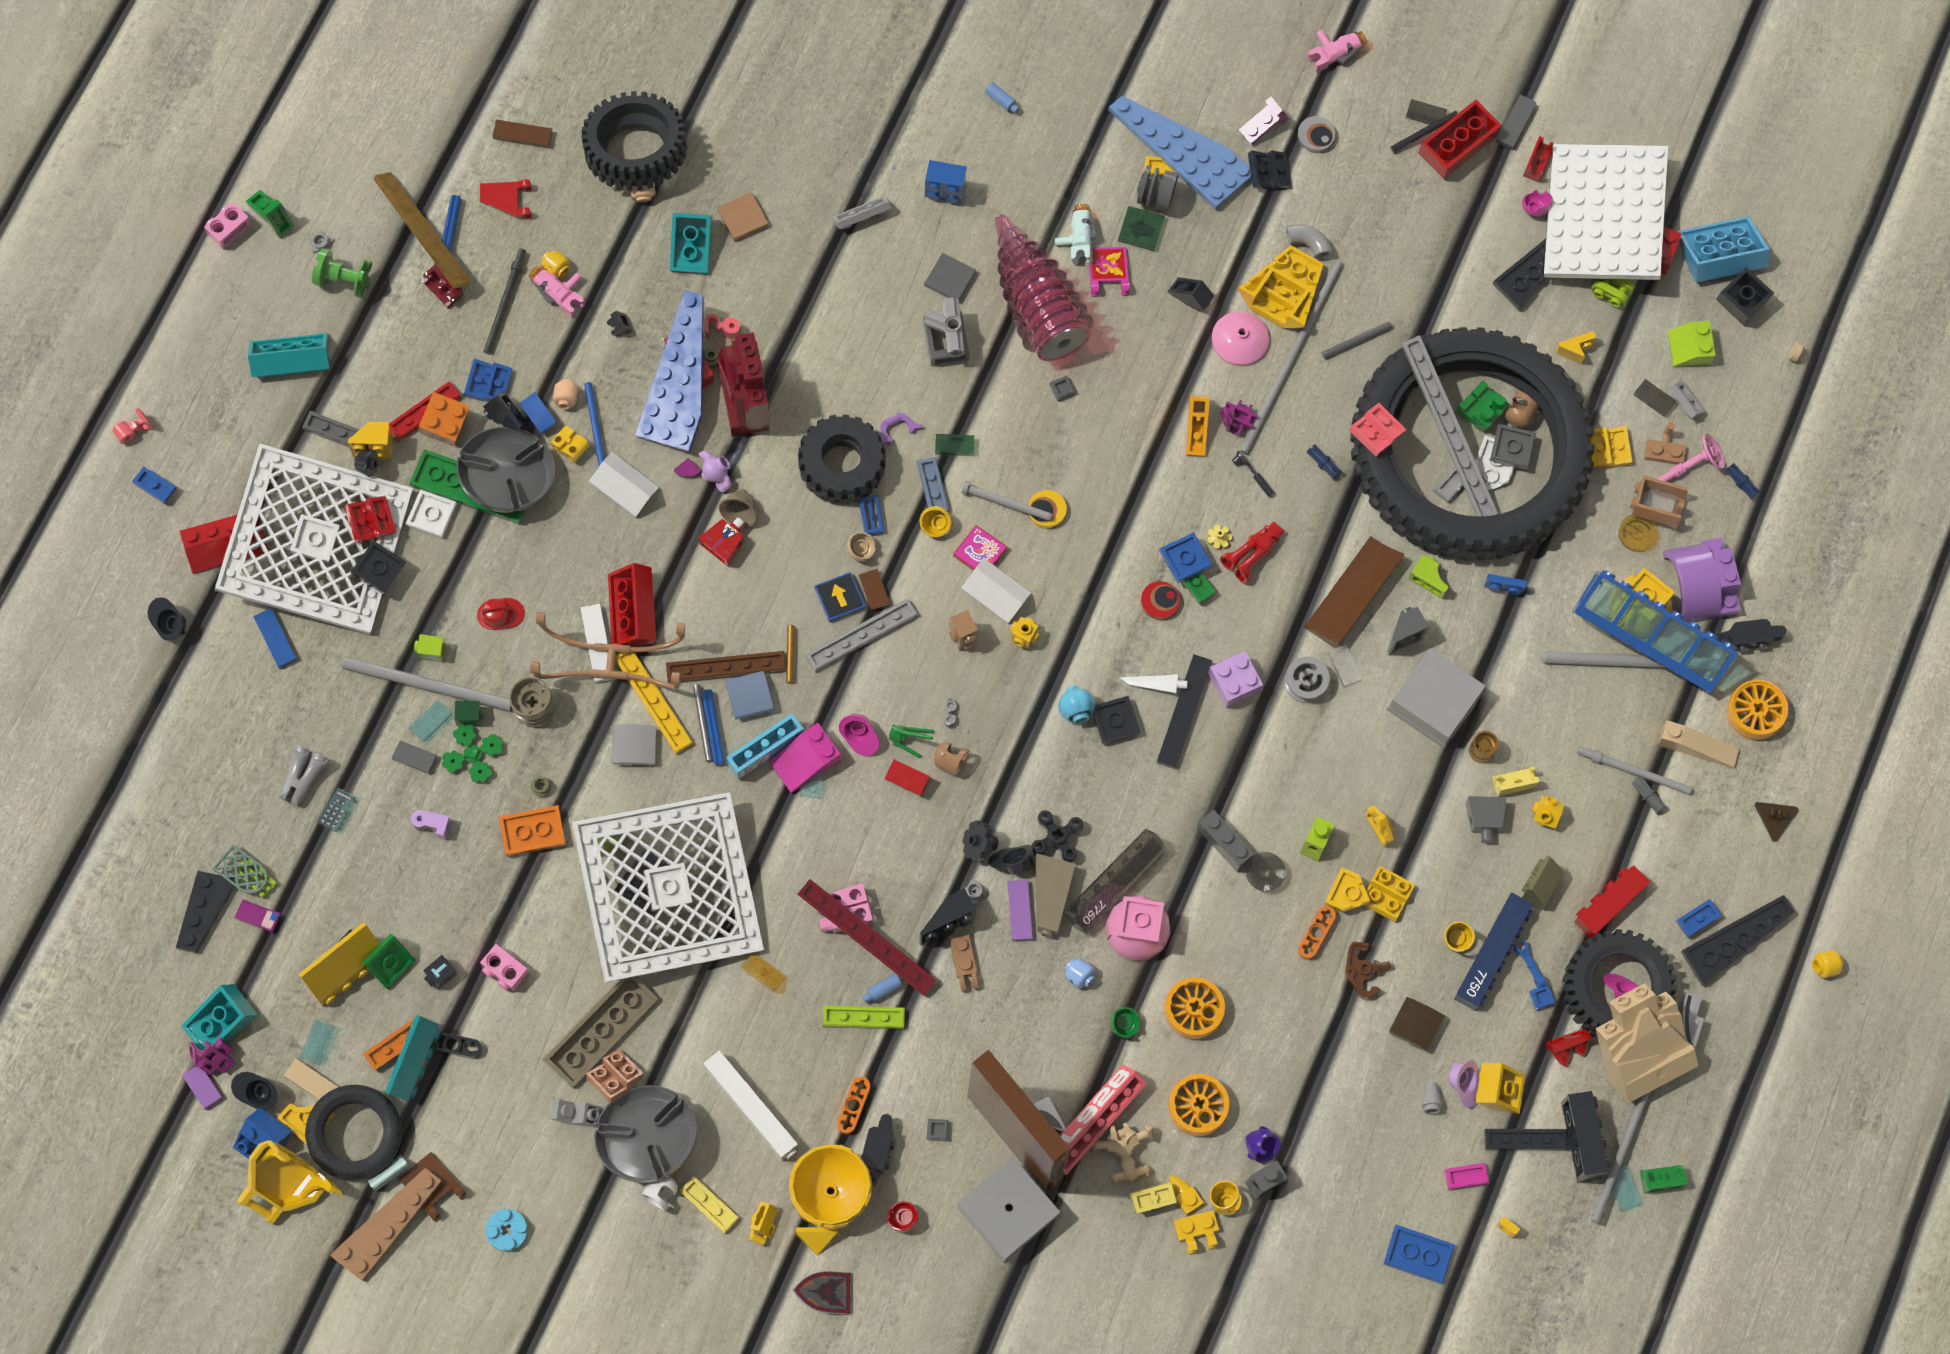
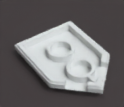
[1475,435,1514,491]

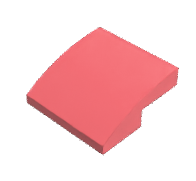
[1349,403,1406,457]

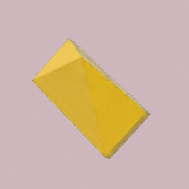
[796,1227,838,1255]

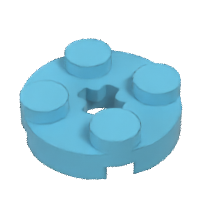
[485,1209,527,1252]

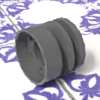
[1137,165,1178,211]

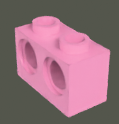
[204,202,251,249]
[480,944,529,992]

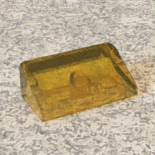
[741,953,786,993]

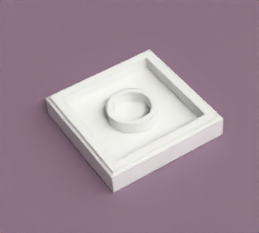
[406,489,458,539]

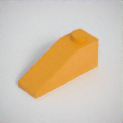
[1186,394,1210,456]

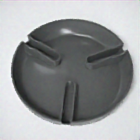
[457,427,555,513]
[594,1086,697,1183]

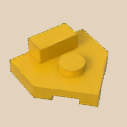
[1365,805,1394,848]
[1325,868,1370,912]

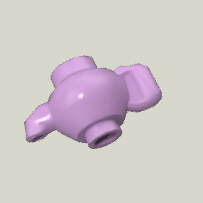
[699,451,732,492]

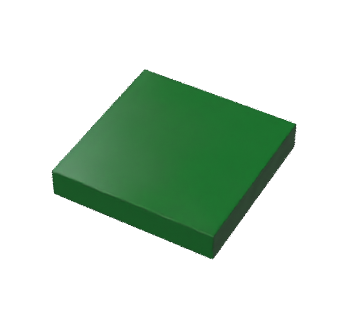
[362,933,416,989]

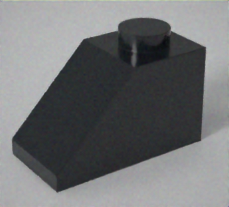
[1167,277,1214,310]

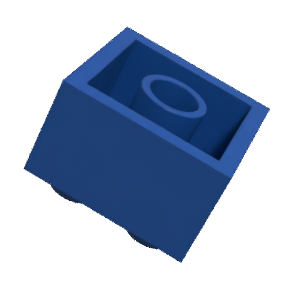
[925,160,967,204]

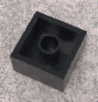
[1716,267,1774,325]

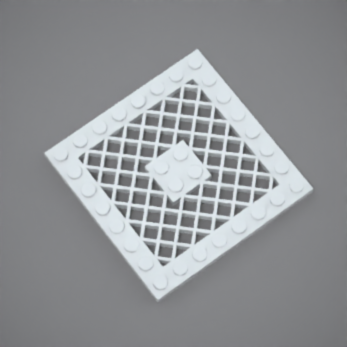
[215,443,413,635]
[572,792,764,983]

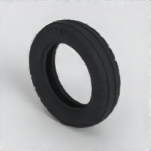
[305,1085,402,1180]

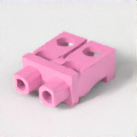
[816,883,873,933]

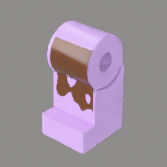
[411,810,451,840]

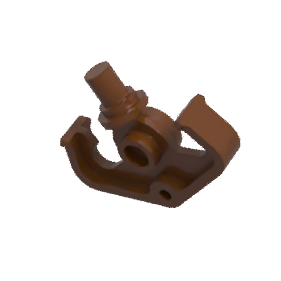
[1344,941,1391,1000]

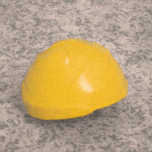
[919,506,952,537]

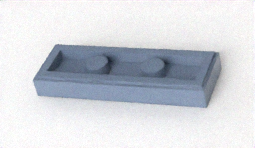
[917,457,949,513]

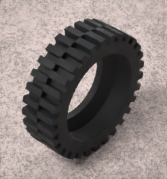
[581,91,687,191]
[1562,929,1677,1037]

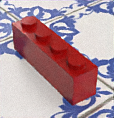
[1574,865,1650,939]

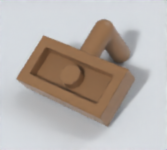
[1644,422,1686,465]

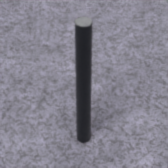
[1390,110,1458,153]

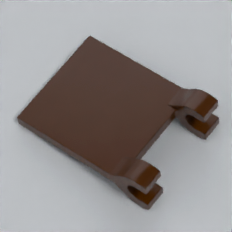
[399,1152,467,1222]

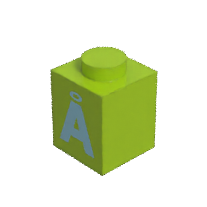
[414,634,446,662]

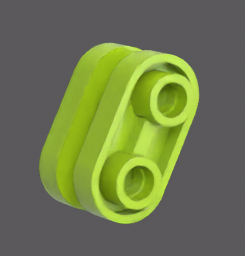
[1591,279,1635,308]

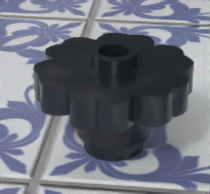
[962,820,999,862]

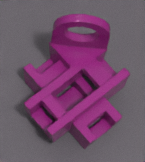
[1219,400,1258,436]
[189,1037,234,1075]

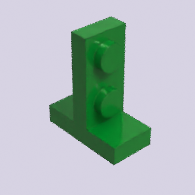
[246,190,294,238]

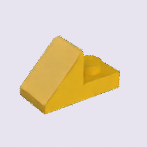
[1555,331,1596,364]

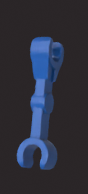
[1514,940,1546,988]

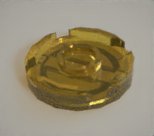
[1618,515,1658,552]

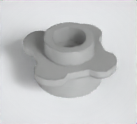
[963,880,986,904]

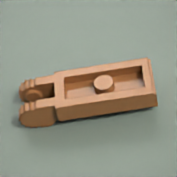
[949,934,979,992]

